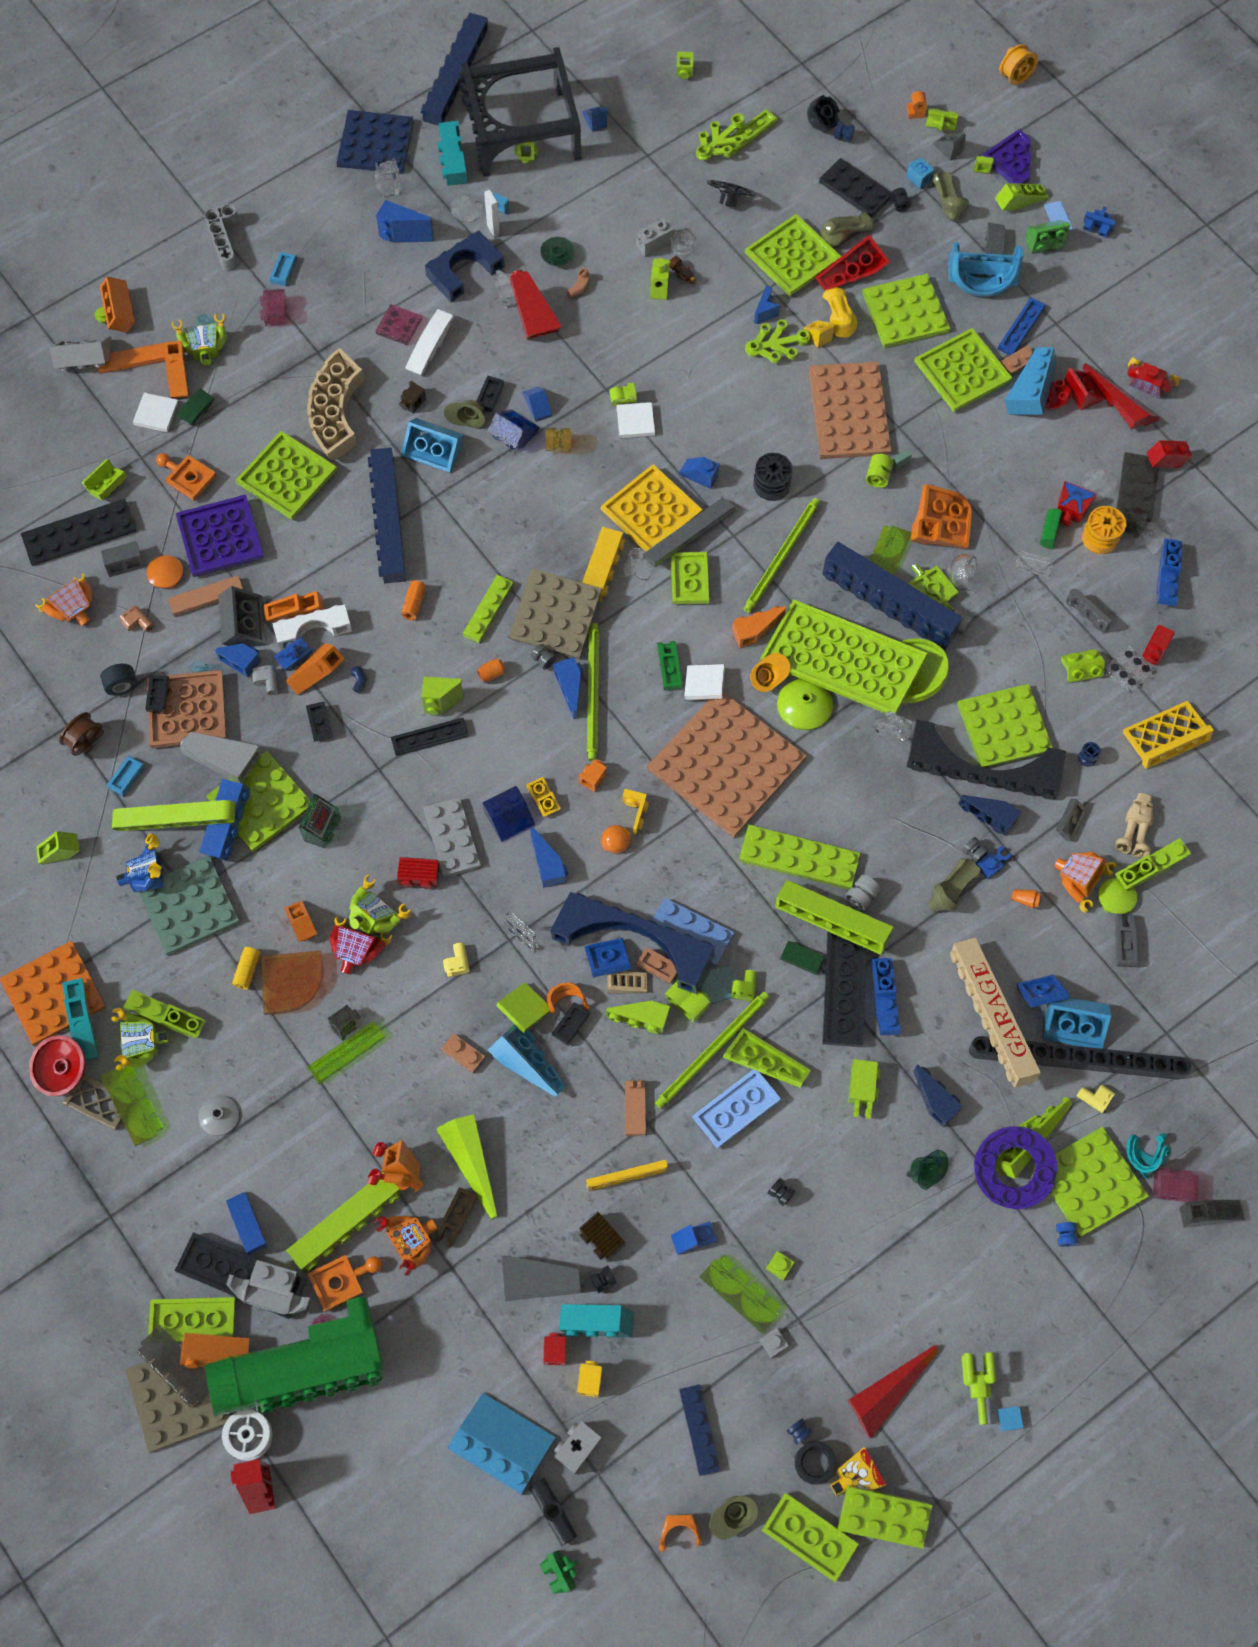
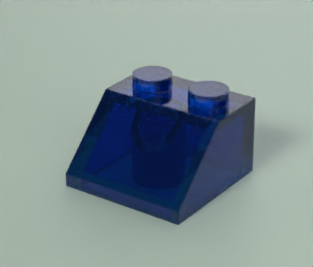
[487,409,540,450]
[482,786,535,842]

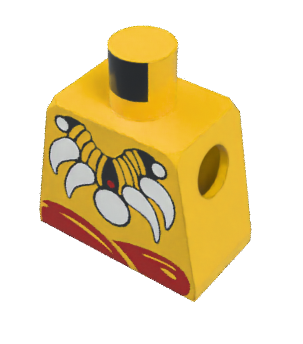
[830,1447,886,1496]

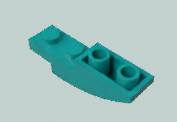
[62,978,99,1061]

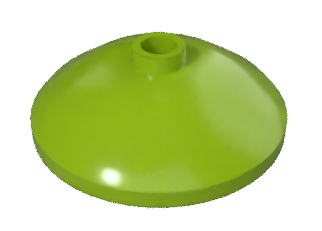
[777,679,833,731]

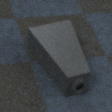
[502,1255,584,1301]

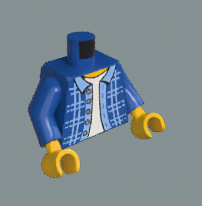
[116,833,164,892]

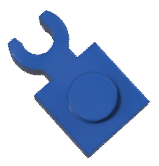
[976,846,1011,879]

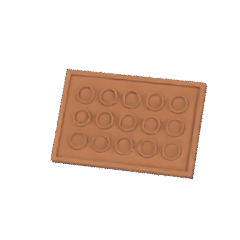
[809,362,891,459]

